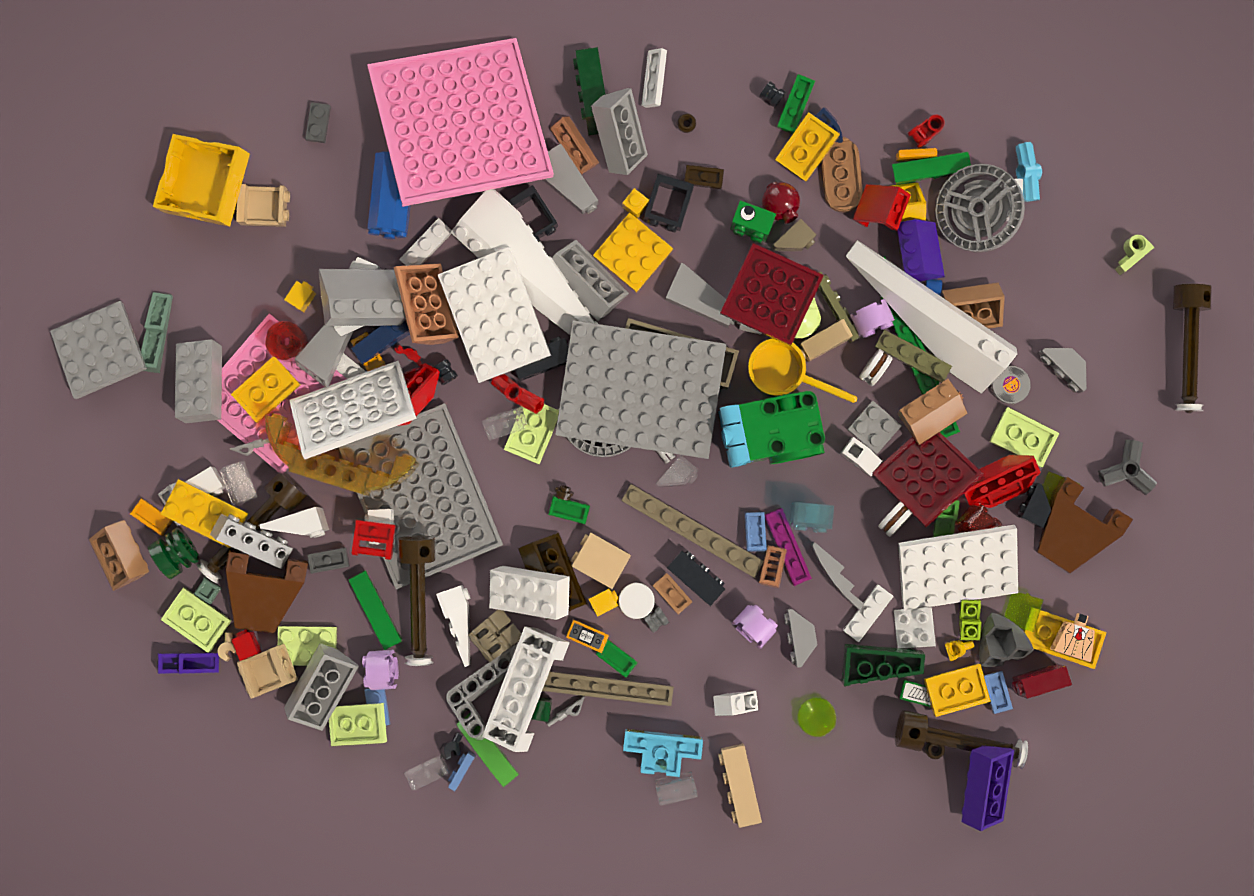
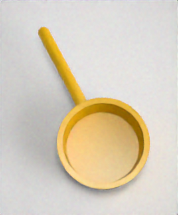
[748,339,857,403]

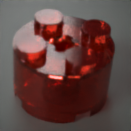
[265,321,308,362]
[955,504,1002,533]

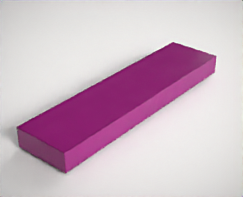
[765,508,812,586]

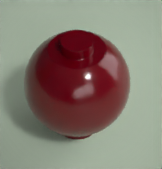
[762,181,800,224]

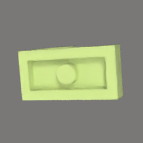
[1115,235,1154,275]

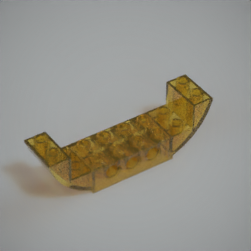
[265,413,420,496]

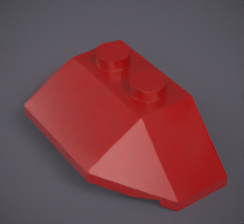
[398,363,440,426]
[964,455,1041,508]

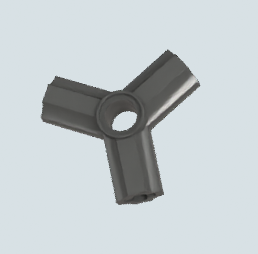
[1098,440,1157,495]

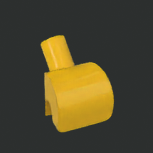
[945,640,974,661]

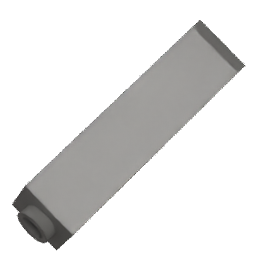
[542,144,599,214]
[665,263,735,328]
[295,325,353,388]

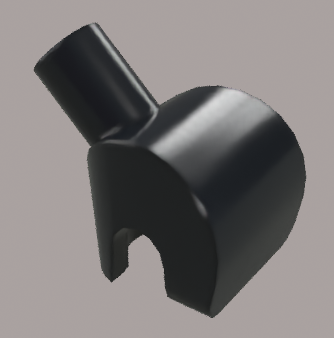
[440,732,463,760]

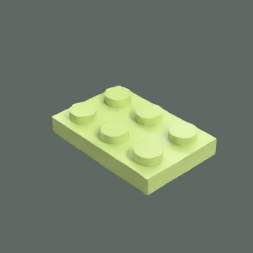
[504,404,559,465]
[989,407,1059,468]
[161,588,232,653]
[277,626,337,666]
[329,703,387,746]

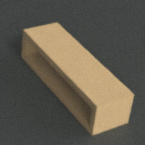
[718,743,762,828]

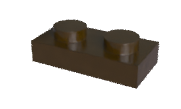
[684,165,724,189]

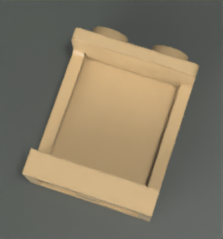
[236,184,290,227]
[571,533,631,589]
[237,644,298,699]

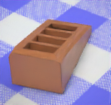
[759,545,787,588]

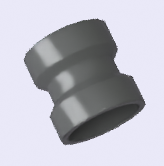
[643,607,670,633]

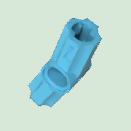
[1015,142,1042,202]

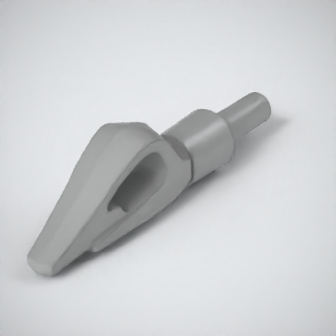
[230,437,276,456]
[547,696,585,727]

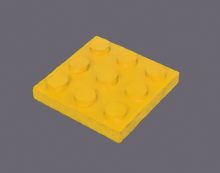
[593,212,673,293]

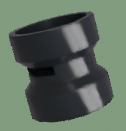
[759,81,786,108]
[434,359,458,385]

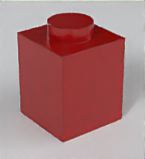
[231,630,262,661]

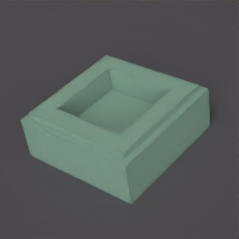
[194,578,222,604]

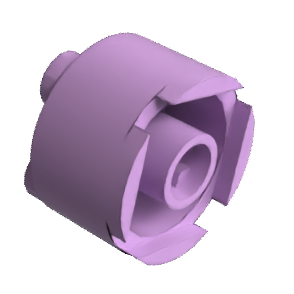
[850,299,895,338]
[732,605,778,649]
[362,650,399,690]

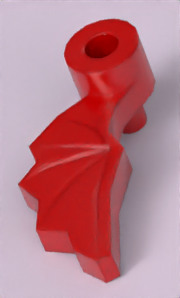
[395,345,422,366]

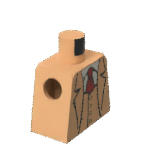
[1050,613,1095,662]

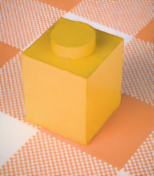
[622,188,649,219]
[284,281,316,313]
[589,588,619,617]

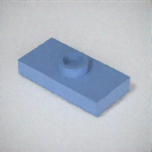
[744,512,767,552]

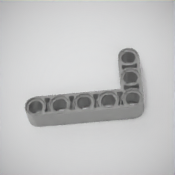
[446,644,518,740]

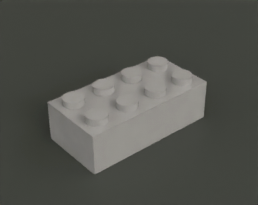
[175,339,222,423]

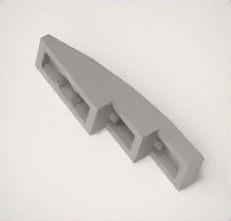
[810,542,864,610]

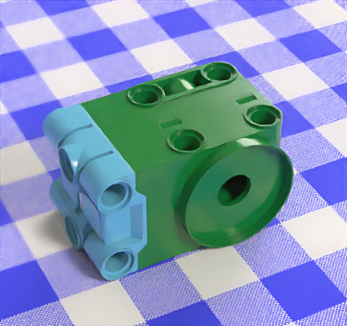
[718,391,825,468]

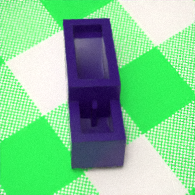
[157,653,219,674]

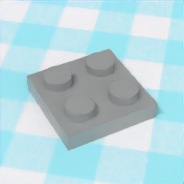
[847,401,902,455]

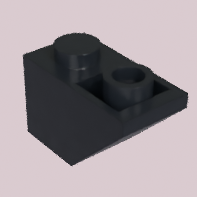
[1018,483,1051,528]

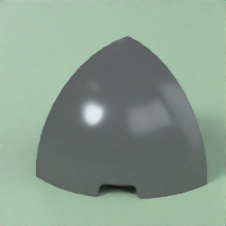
[979,613,1034,667]

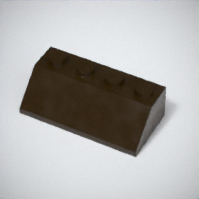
[518,533,587,620]

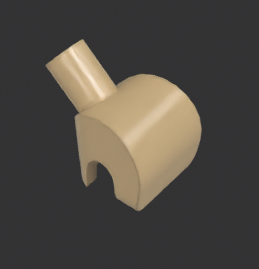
[218,633,236,661]

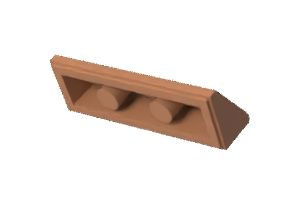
[550,116,599,175]

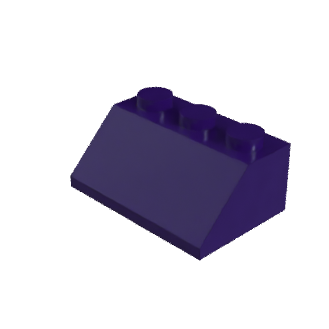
[897,219,945,282]

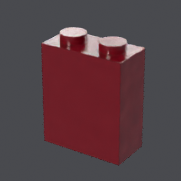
[1011,664,1072,699]

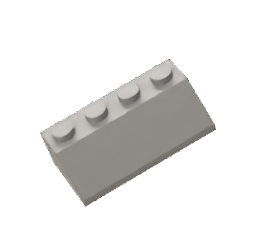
[591,88,648,175]
[552,240,629,321]
[284,643,359,731]

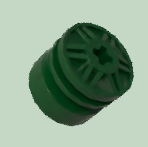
[148,528,200,579]

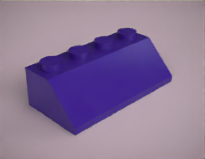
[961,746,1014,831]

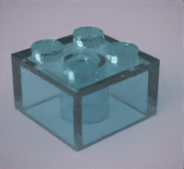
[789,502,834,533]

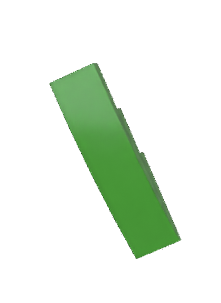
[456,712,519,787]

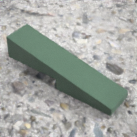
[141,292,173,373]

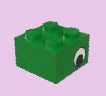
[730,200,776,243]

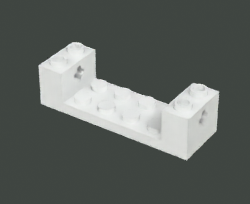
[482,627,570,752]

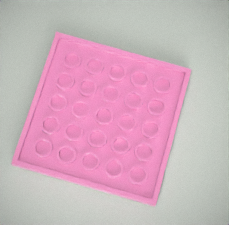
[217,314,347,472]

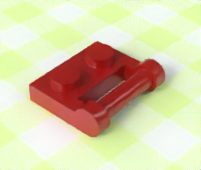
[352,520,396,560]

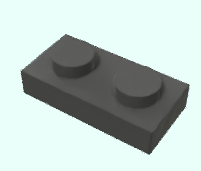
[305,102,331,143]
[307,548,350,574]

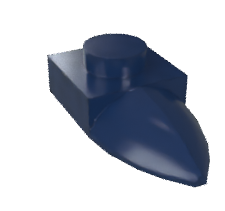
[815,107,843,143]

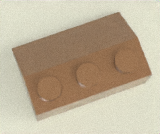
[942,283,1004,329]
[897,379,968,445]
[89,520,149,591]

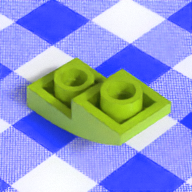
[960,599,981,640]

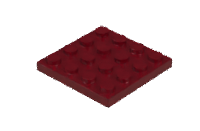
[720,243,824,346]
[872,432,983,527]

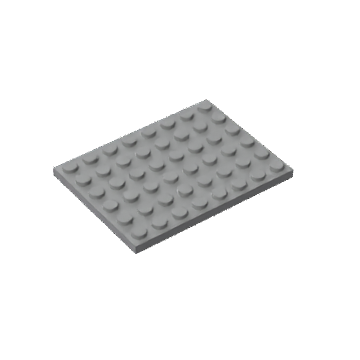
[556,320,726,459]
[338,403,503,589]

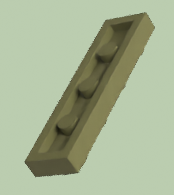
[818,271,859,343]
[875,330,952,383]

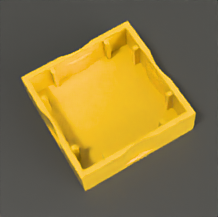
[153,134,250,227]

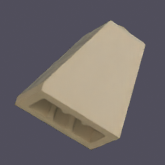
[799,319,853,362]

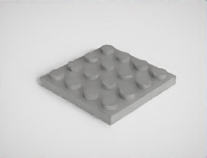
[50,301,147,399]

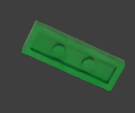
[777,74,815,134]

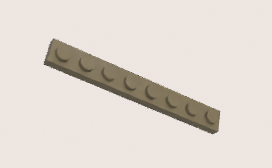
[621,484,764,578]
[542,671,674,706]

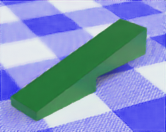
[892,152,971,185]
[349,570,402,650]

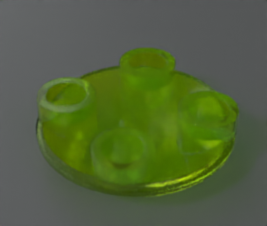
[798,698,836,737]

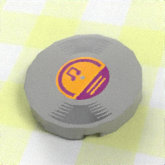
[991,366,1030,404]

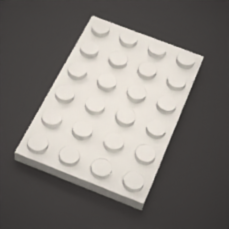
[438,247,551,383]
[290,361,417,459]
[898,525,1018,611]

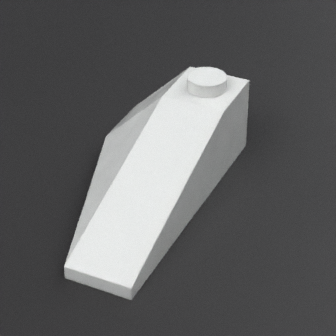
[436,585,470,667]

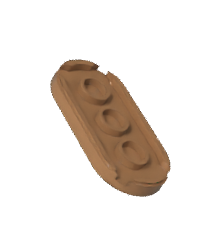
[821,137,863,213]

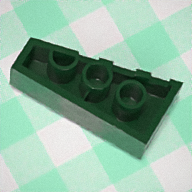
[573,47,606,136]
[841,644,925,687]

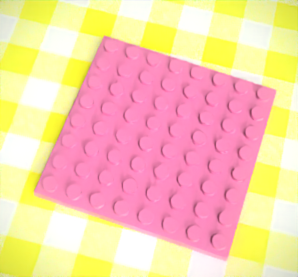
[367,38,554,207]

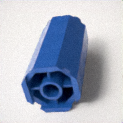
[368,151,411,239]

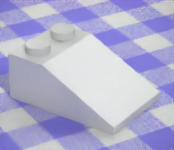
[259,507,329,538]

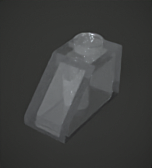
[655,455,698,487]

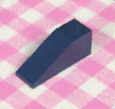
[351,321,410,365]

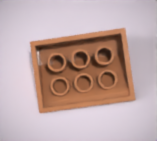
[394,264,459,345]

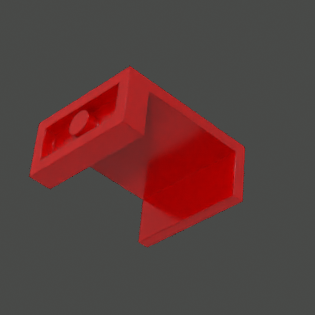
[853,184,911,230]

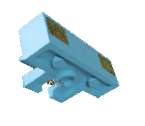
[623,728,703,777]

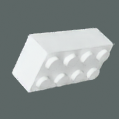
[489,566,569,620]

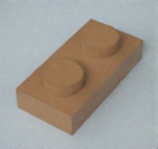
[653,573,692,614]

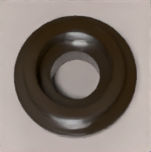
[677,114,696,133]
[555,485,574,500]
[925,743,945,759]

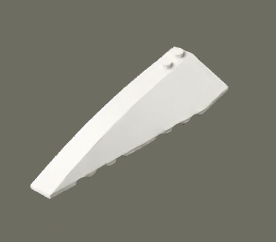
[451,189,598,335]
[846,240,1017,394]

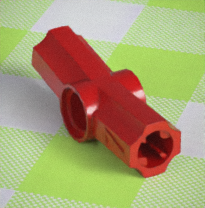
[491,373,544,414]

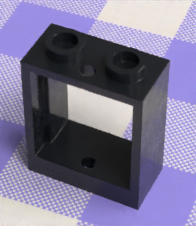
[644,174,694,233]
[508,185,558,242]

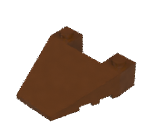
[1037,477,1133,573]
[225,549,308,633]

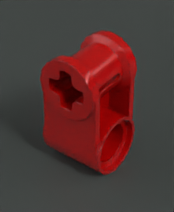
[907,114,945,149]

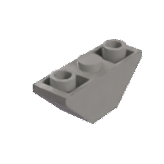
[1038,348,1086,393]
[784,609,817,668]

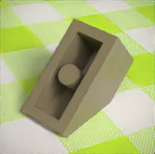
[772,219,816,251]

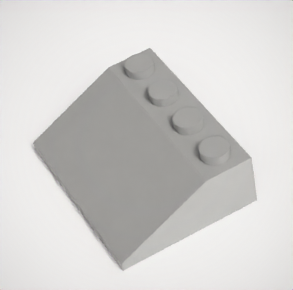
[318,269,406,326]

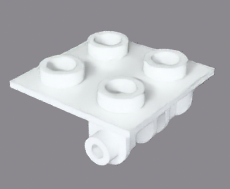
[894,607,936,648]

